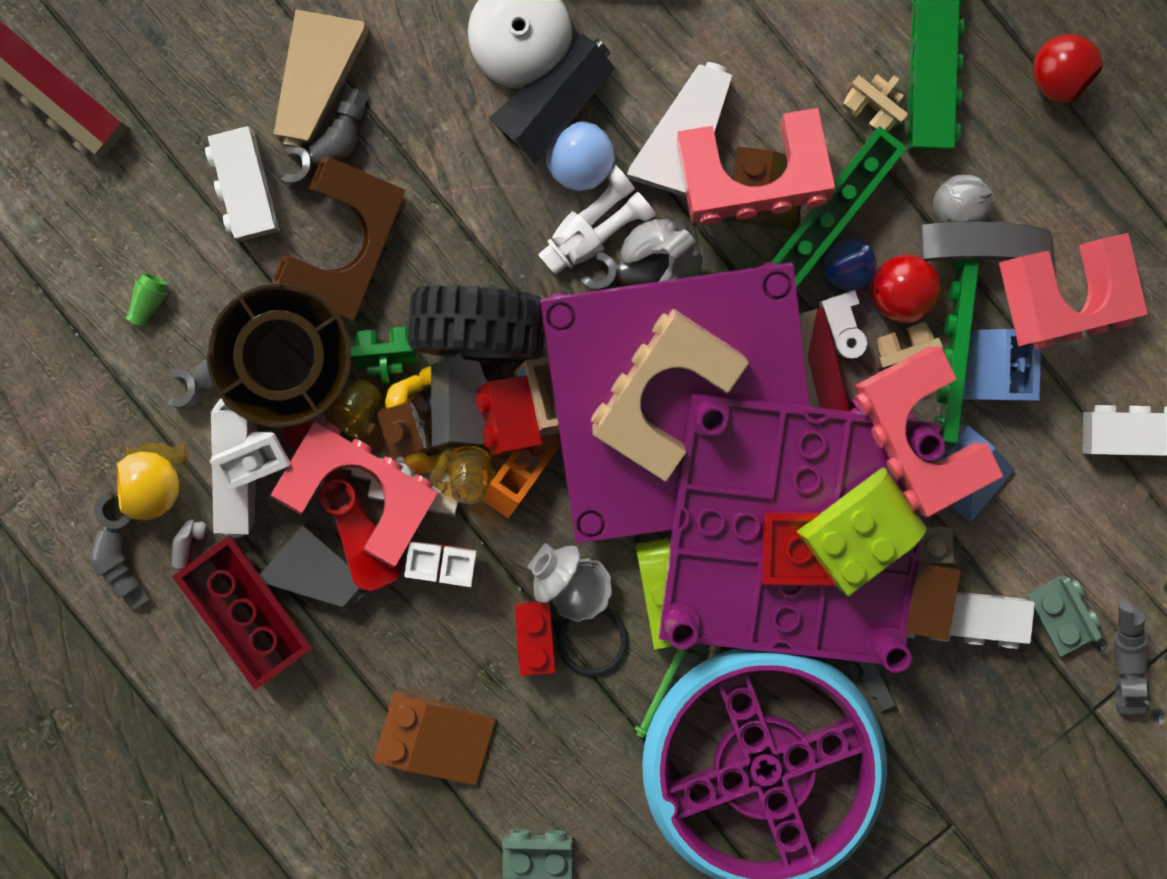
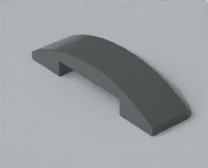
[919,222,1053,264]

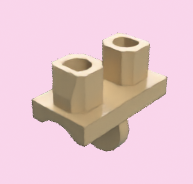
[842,74,908,132]
[875,322,943,369]

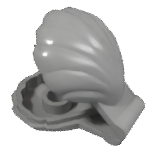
[621,219,703,282]
[527,542,612,622]

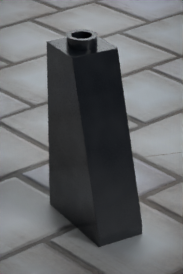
[490,34,615,164]

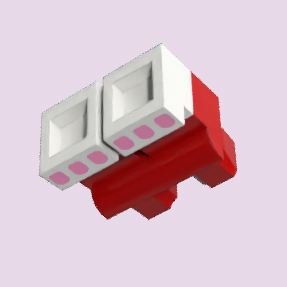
[404,540,477,587]

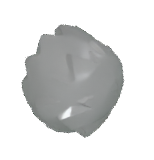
[933,175,996,223]

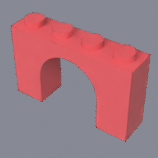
[677,108,835,225]
[999,233,1148,350]
[855,346,1003,517]
[270,421,437,568]

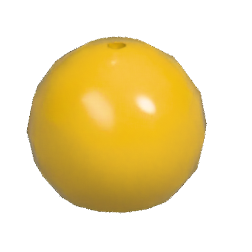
[116,451,179,521]

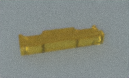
[125,443,185,462]

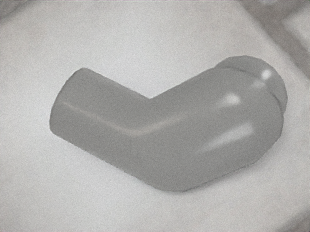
[171,519,207,569]

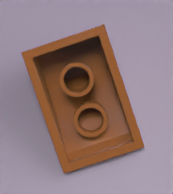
[373,688,496,785]

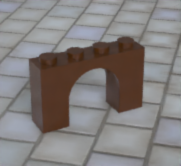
[271,157,406,320]

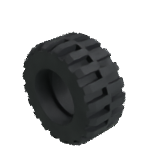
[408,285,544,361]

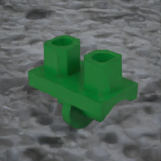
[351,327,418,385]

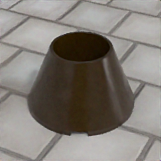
[207,283,351,427]

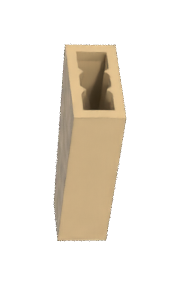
[274,10,369,148]

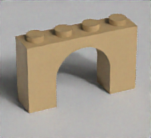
[591,308,749,481]

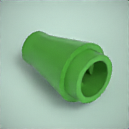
[126,272,168,327]

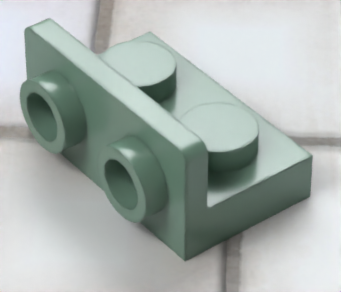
[1025,575,1102,657]
[502,829,573,879]

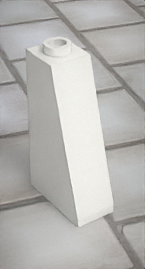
[627,62,732,198]
[211,398,258,538]

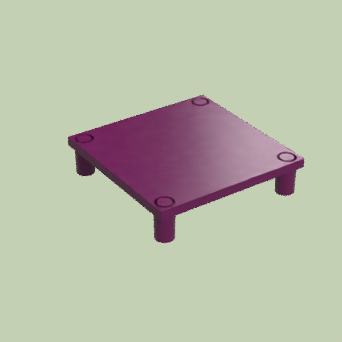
[540,262,809,543]
[658,392,945,673]

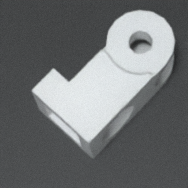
[818,290,867,358]

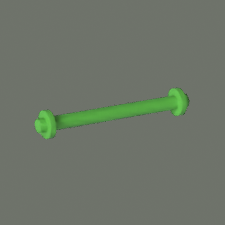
[634,646,690,738]

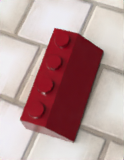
[172,535,313,690]

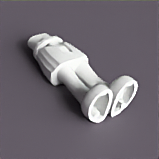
[538,165,657,275]

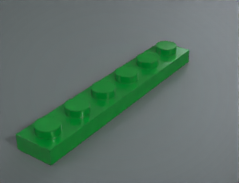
[934,258,979,450]

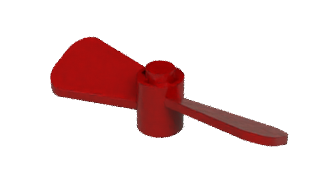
[284,412,402,591]

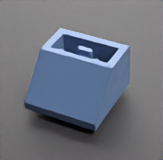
[963,329,1041,401]

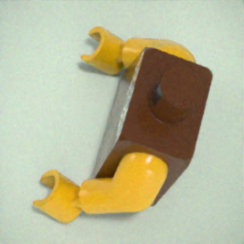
[378,366,472,474]

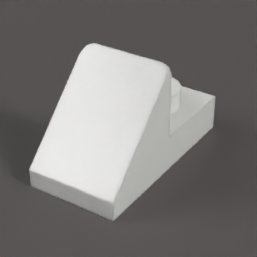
[210,432,290,492]

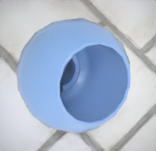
[546,121,615,191]

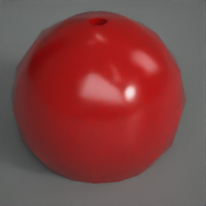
[1032,33,1104,104]
[871,254,941,324]

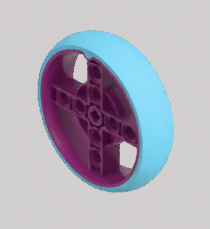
[642,648,887,879]

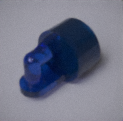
[820,238,876,292]

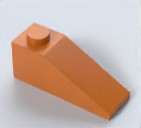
[480,433,561,519]

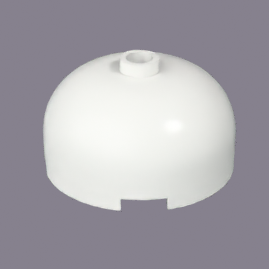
[468,0,572,89]

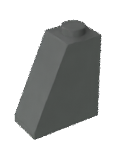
[431,354,491,453]
[260,524,367,607]

